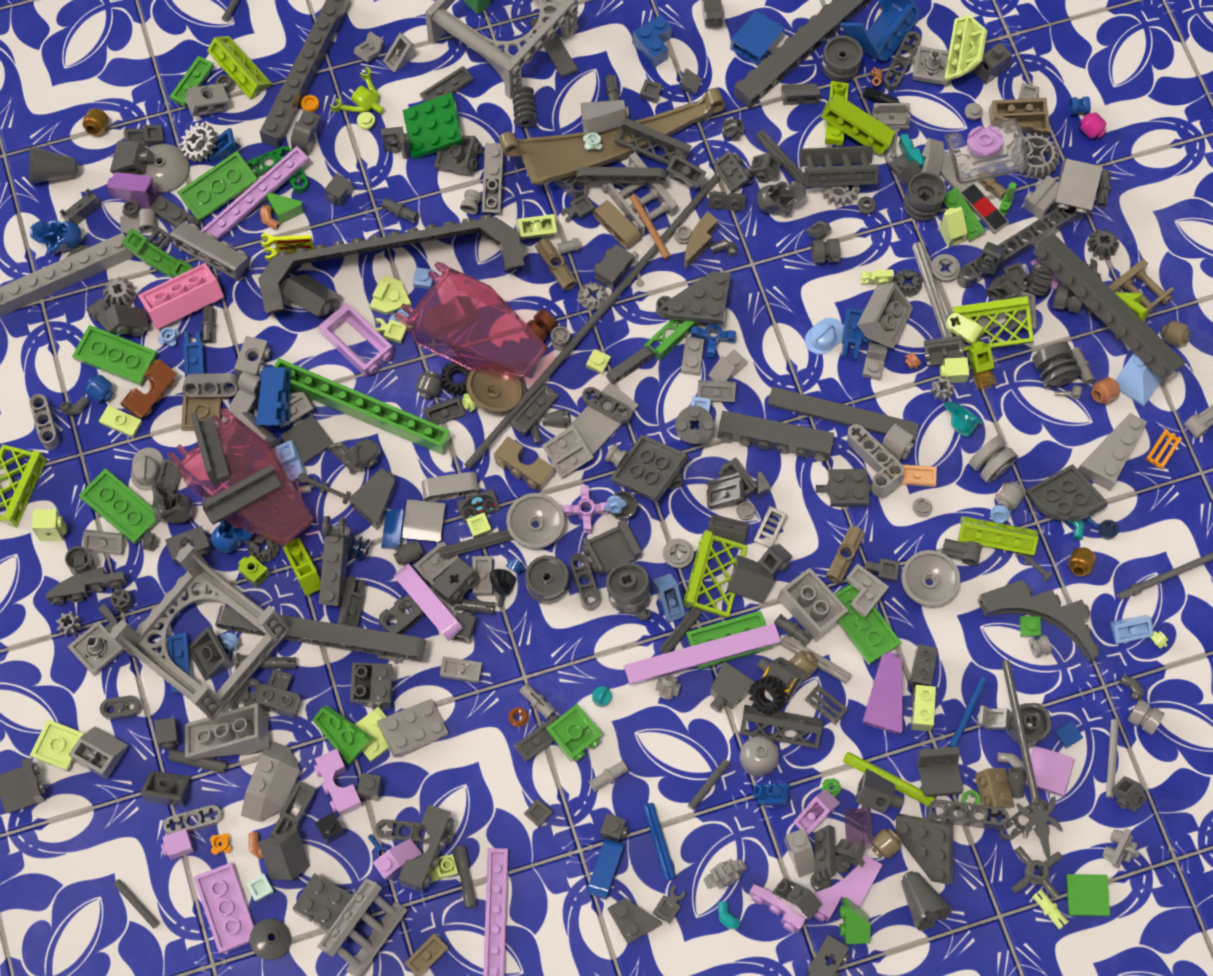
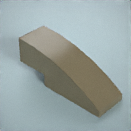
[684,211,719,269]

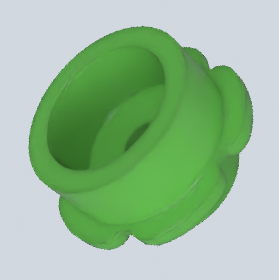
[821,778,841,797]

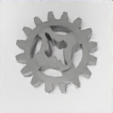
[180,122,218,162]
[820,185,860,206]
[703,859,747,889]

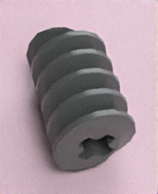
[512,86,537,128]

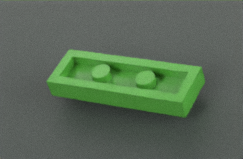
[170,56,214,108]
[944,187,986,242]

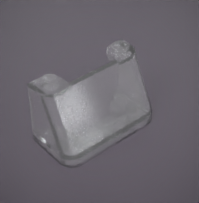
[944,118,1028,184]

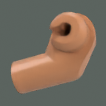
[260,205,280,230]
[248,832,263,859]

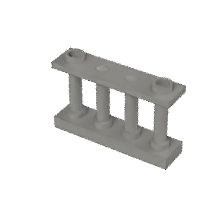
[599,152,678,236]
[317,878,407,976]

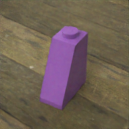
[107,172,158,209]

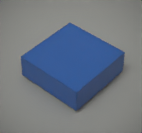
[1055,721,1083,749]

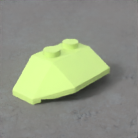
[944,15,987,81]

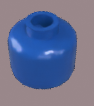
[85,375,114,403]

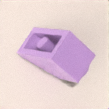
[793,789,840,836]
[373,838,423,880]

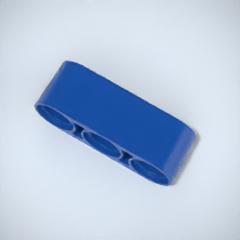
[586,838,625,900]

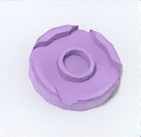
[967,126,1004,158]

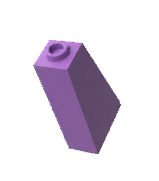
[862,652,902,735]

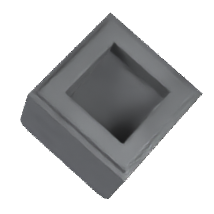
[679,69,702,95]
[756,471,770,500]

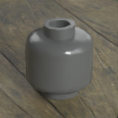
[415,371,442,400]

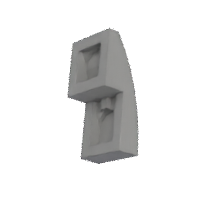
[921,138,944,176]

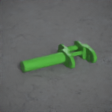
[999,182,1017,216]

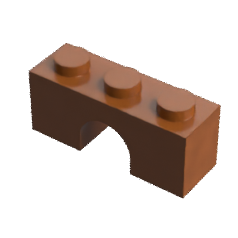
[120,359,177,418]

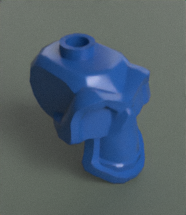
[29,219,81,255]
[211,508,253,553]

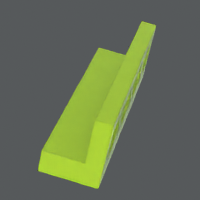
[207,36,272,99]
[958,516,1039,555]

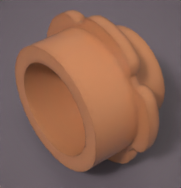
[904,352,921,369]

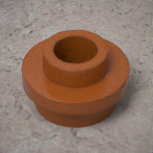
[508,707,528,727]

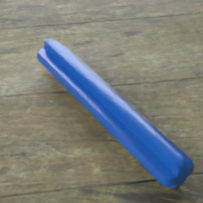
[643,803,676,881]

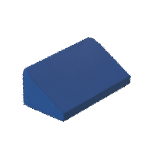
[381,509,405,549]

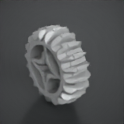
[1010,132,1060,180]

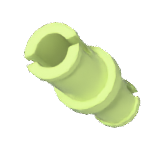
[1032,889,1069,930]

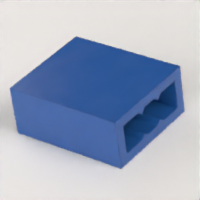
[730,10,785,66]

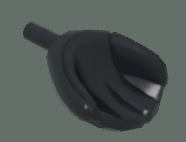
[490,568,516,607]

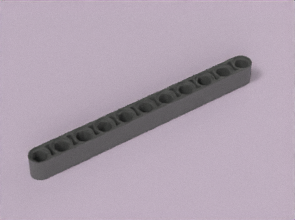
[215,606,427,662]

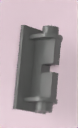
[708,190,746,211]

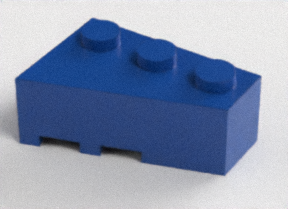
[256,367,291,425]

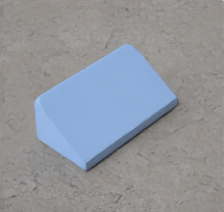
[1110,615,1153,644]

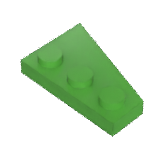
[312,706,373,765]

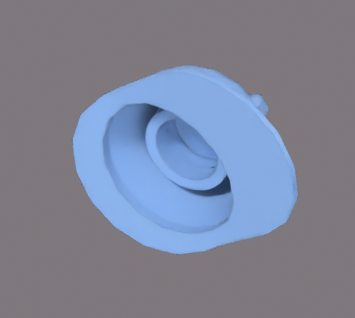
[805,318,844,354]

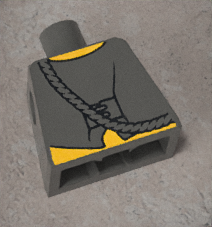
[757,657,807,702]

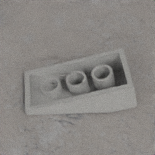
[185,703,269,760]

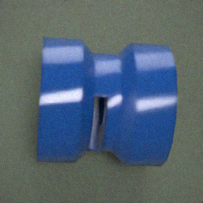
[1069,96,1091,115]

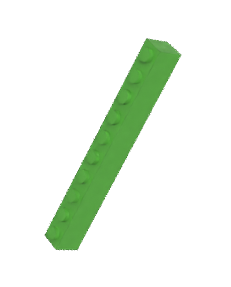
[274,358,451,455]

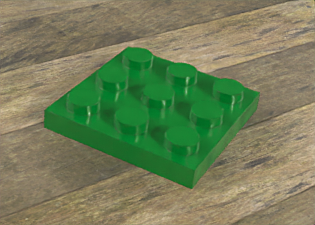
[403,92,464,160]

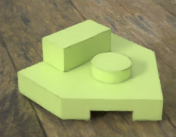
[369,275,411,315]

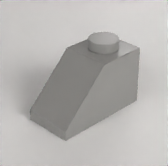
[783,828,816,878]

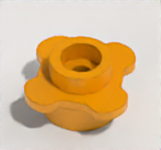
[210,833,231,855]

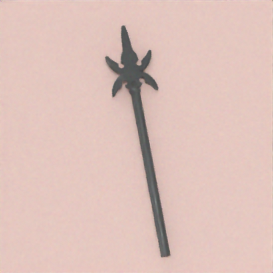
[1001,660,1063,859]

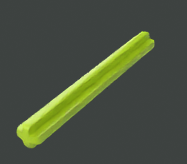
[843,752,935,807]

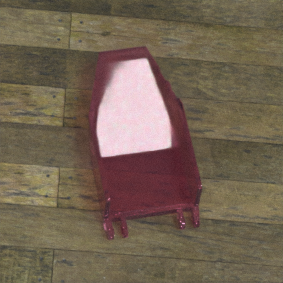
[394,262,548,377]
[167,408,314,546]

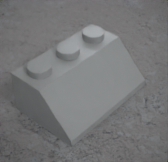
[857,282,913,348]
[777,568,849,641]

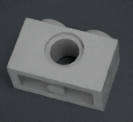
[185,84,229,117]
[234,336,271,377]

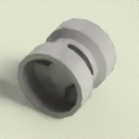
[460,189,483,214]
[551,326,570,351]

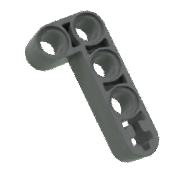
[928,800,1009,830]

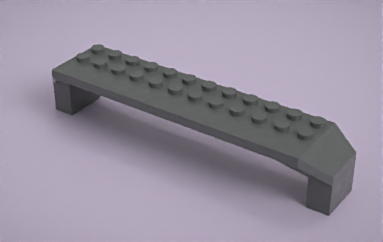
[258,214,524,314]

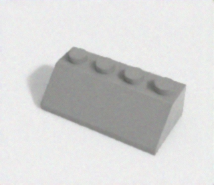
[170,222,250,281]

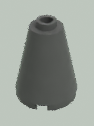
[29,147,79,183]
[901,871,952,931]

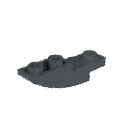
[46,567,127,605]

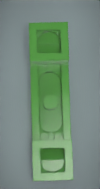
[121,228,194,278]

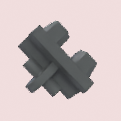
[835,839,866,873]

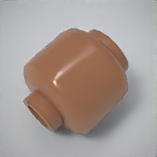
[1092,377,1120,404]

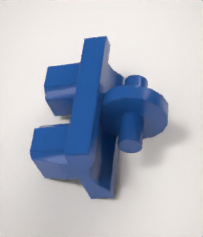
[753,783,790,806]

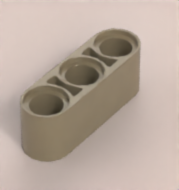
[592,200,641,249]

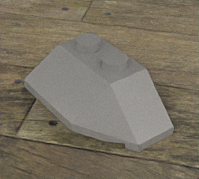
[241,741,300,822]

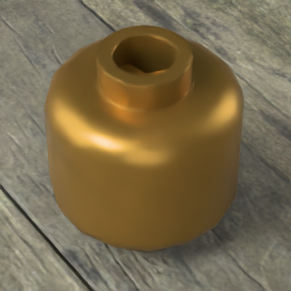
[82,108,109,136]
[1068,547,1096,576]

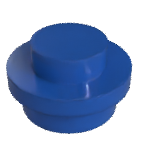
[506,557,524,574]

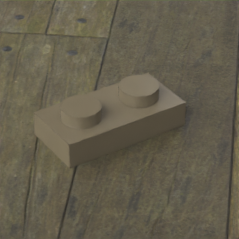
[404,934,449,976]

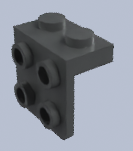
[916,746,964,797]
[0,758,46,813]

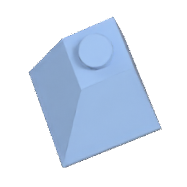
[1115,353,1162,407]

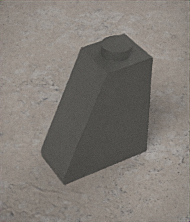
[349,468,396,530]

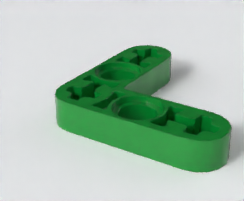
[246,146,309,194]

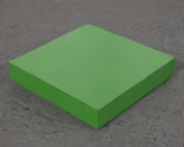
[1065,874,1110,917]

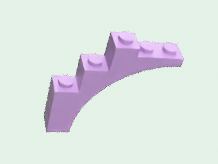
[749,855,882,933]

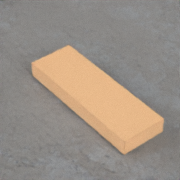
[891,465,937,487]

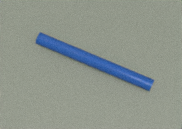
[949,677,987,747]

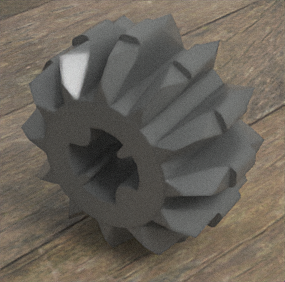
[1087,228,1119,260]
[1026,264,1053,296]

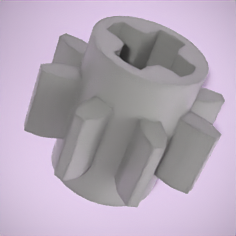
[930,377,954,402]
[56,611,82,637]
[655,675,681,699]

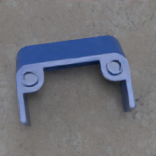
[840,0,919,61]

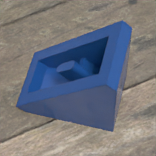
[208,128,237,162]

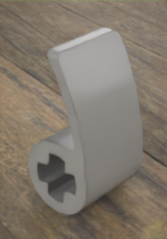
[120,208,156,234]

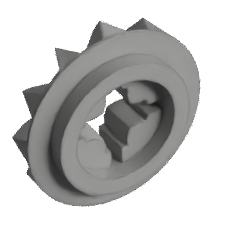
[931,254,960,282]
[578,281,607,310]
[663,539,694,569]

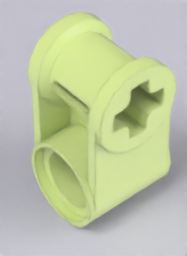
[946,313,983,344]

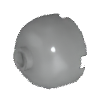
[739,736,779,777]

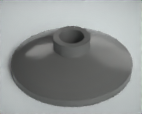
[250,919,291,960]

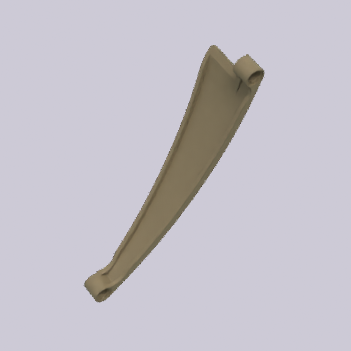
[499,88,726,184]

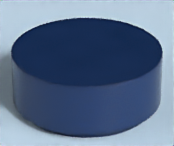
[1098,520,1119,540]

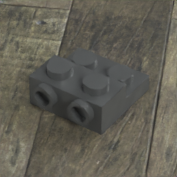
[434,136,482,175]

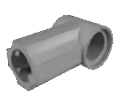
[1184,404,1213,439]

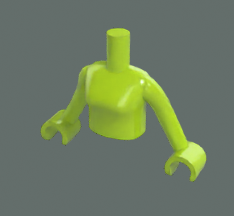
[330,67,384,114]

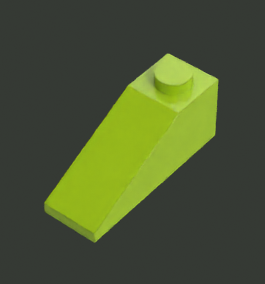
[282,538,321,596]

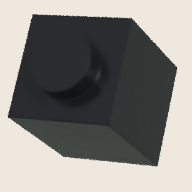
[315,812,345,845]

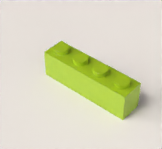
[821,93,895,156]

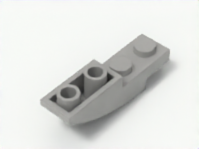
[482,143,503,213]

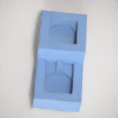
[275,440,305,485]

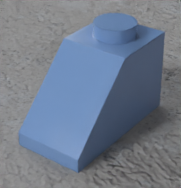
[653,573,686,622]

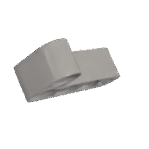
[217,371,261,447]
[847,424,904,497]

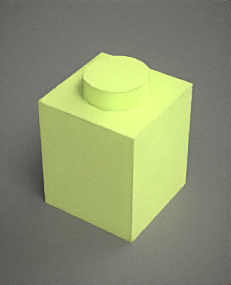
[940,358,969,383]

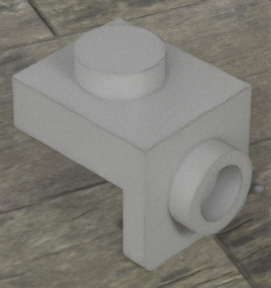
[354,32,384,62]
[977,705,1010,730]

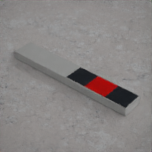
[924,151,1009,234]

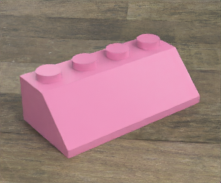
[138,263,224,330]

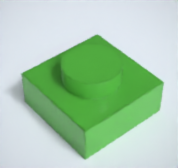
[1019,616,1041,637]

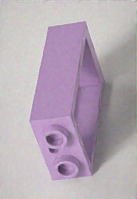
[319,302,394,377]

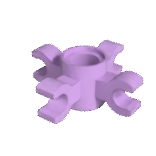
[563,486,609,534]

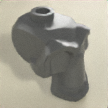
[757,181,806,216]
[327,439,380,474]
[152,481,193,524]

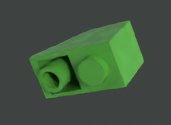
[839,898,871,944]

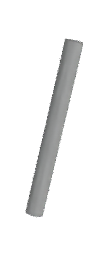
[1106,719,1119,798]

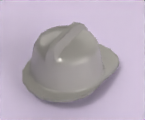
[131,448,163,491]

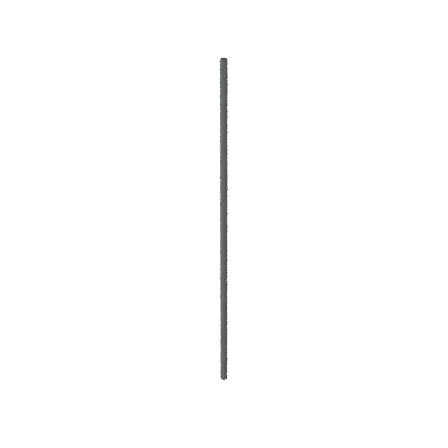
[464,174,720,469]

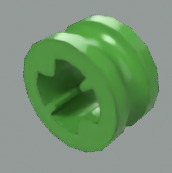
[961,790,980,805]

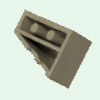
[989,98,1050,138]

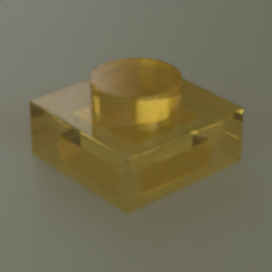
[971,369,997,391]

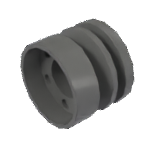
[903,172,947,221]
[1032,341,1081,389]

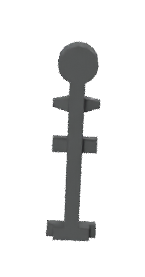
[298,473,351,504]
[1015,552,1053,583]

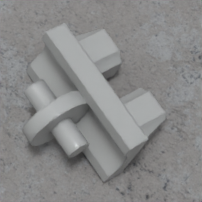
[1103,828,1140,869]

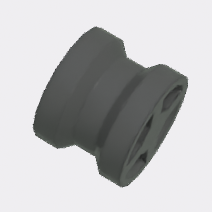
[656,296,671,319]
[111,589,133,612]

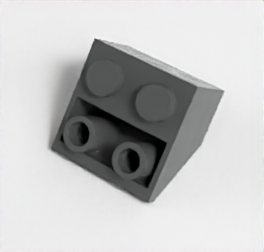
[350,663,394,709]

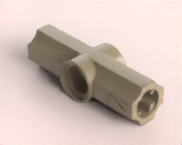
[535,238,577,291]
[826,526,865,584]

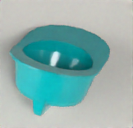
[944,401,983,437]

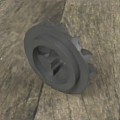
[893,268,923,296]
[248,532,279,563]

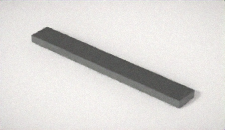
[767,387,919,443]

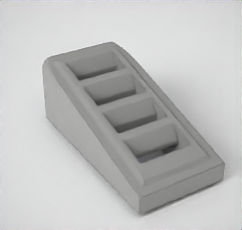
[754,506,787,548]

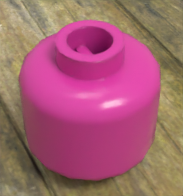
[1080,112,1107,139]

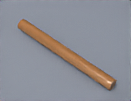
[629,194,671,259]

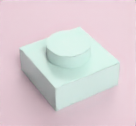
[246,873,274,902]

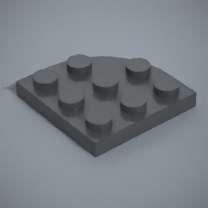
[1025,464,1108,521]

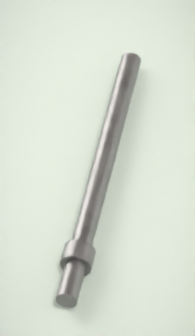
[1117,552,1213,600]

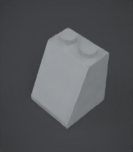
[1054,159,1103,214]

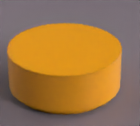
[301,95,319,113]

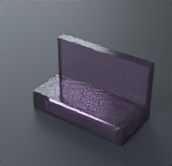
[844,805,873,849]

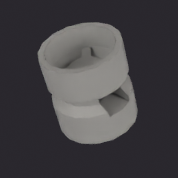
[1127,699,1165,735]

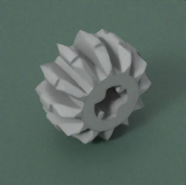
[103,276,136,306]

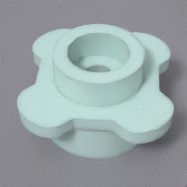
[583,133,602,150]

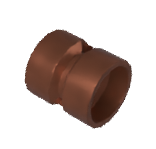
[523,309,558,344]

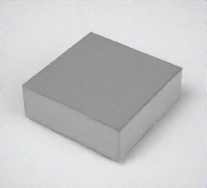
[1018,83,1040,99]

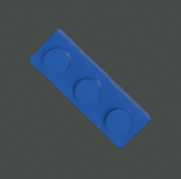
[167,633,192,695]

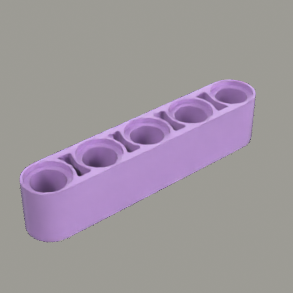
[394,563,463,641]

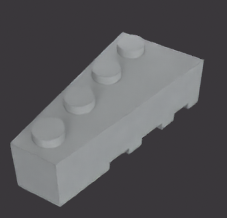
[1078,413,1147,491]

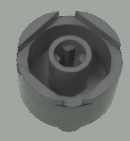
[675,406,714,445]
[1007,703,1052,748]

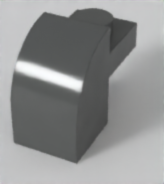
[702,0,724,26]
[291,110,321,156]

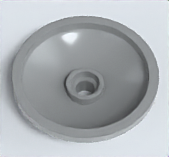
[140,144,190,194]
[506,493,565,549]
[901,550,960,607]

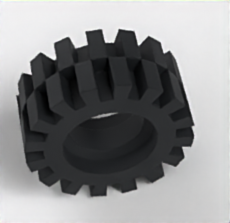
[441,359,473,396]
[749,676,788,715]

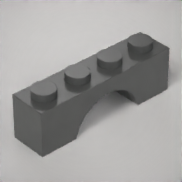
[398,804,454,893]

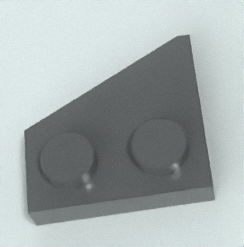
[607,898,662,945]

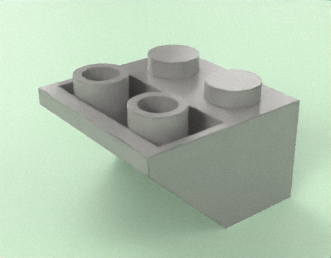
[69,726,129,780]

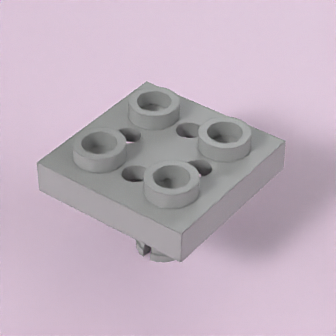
[912,46,949,86]
[67,621,125,676]

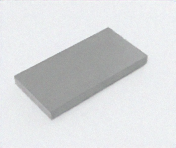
[567,383,639,456]

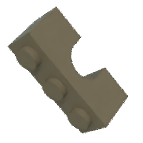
[494,436,554,492]

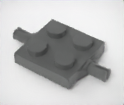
[815,469,881,507]

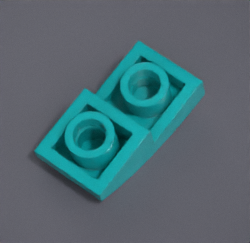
[899,134,925,170]

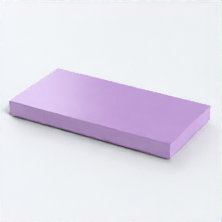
[193,862,254,954]

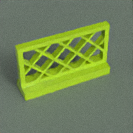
[953,296,1034,352]
[0,444,47,528]
[683,530,747,618]

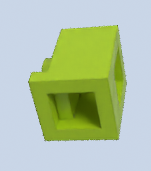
[968,341,994,373]
[238,555,270,588]

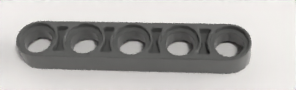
[576,167,666,184]

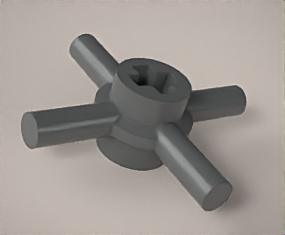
[1011,846,1063,900]

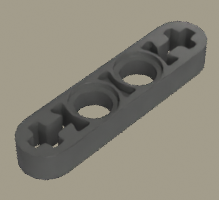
[883,31,921,91]
[375,819,454,846]

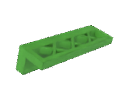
[644,319,702,361]

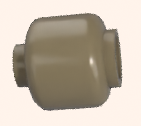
[1161,321,1191,347]
[789,650,818,680]
[871,828,901,859]

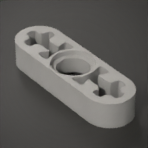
[163,805,223,835]

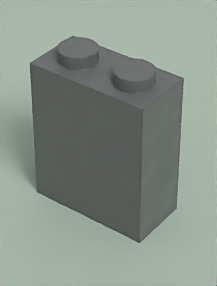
[282,274,341,317]

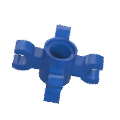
[690,323,736,358]

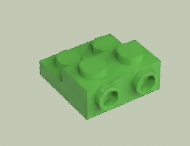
[546,704,602,762]

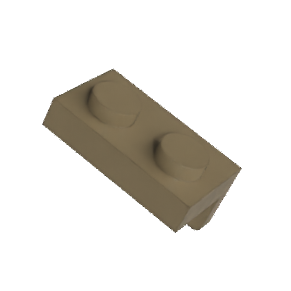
[975,768,1015,809]

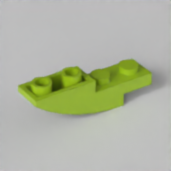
[825,81,849,146]

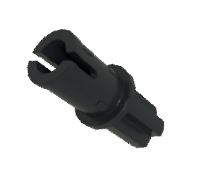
[863,87,899,103]

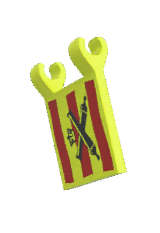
[261,233,314,261]

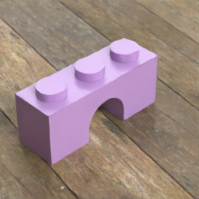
[313,749,362,817]

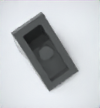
[888,154,921,188]

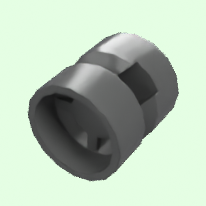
[811,238,841,264]
[1052,285,1082,313]
[65,546,95,575]

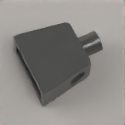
[974,43,1012,85]
[110,141,154,175]
[710,661,754,712]
[855,768,904,812]

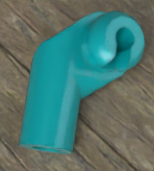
[1067,519,1085,540]
[718,902,740,929]

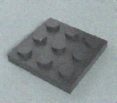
[610,434,689,502]

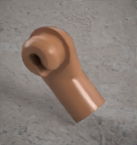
[870,67,883,86]

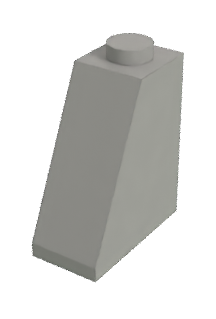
[581,100,629,136]

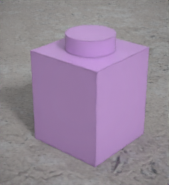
[161,829,194,860]

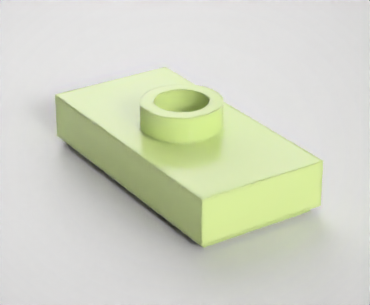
[99,405,143,438]

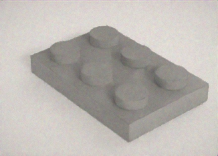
[377,699,448,758]

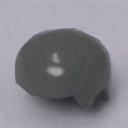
[610,491,638,520]

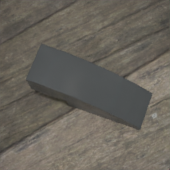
[270,781,316,838]

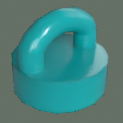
[592,686,612,707]

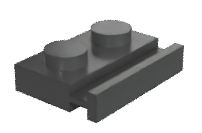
[706,473,744,510]

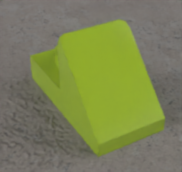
[1115,292,1148,322]

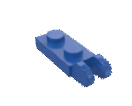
[841,308,864,360]
[183,330,205,377]

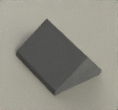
[726,555,774,604]
[190,626,233,681]
[140,771,191,807]
[258,829,310,881]

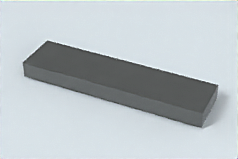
[530,17,578,79]

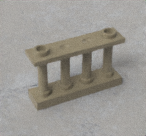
[1086,258,1174,340]

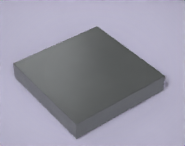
[280,415,333,466]

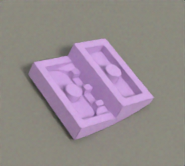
[1025,746,1075,797]

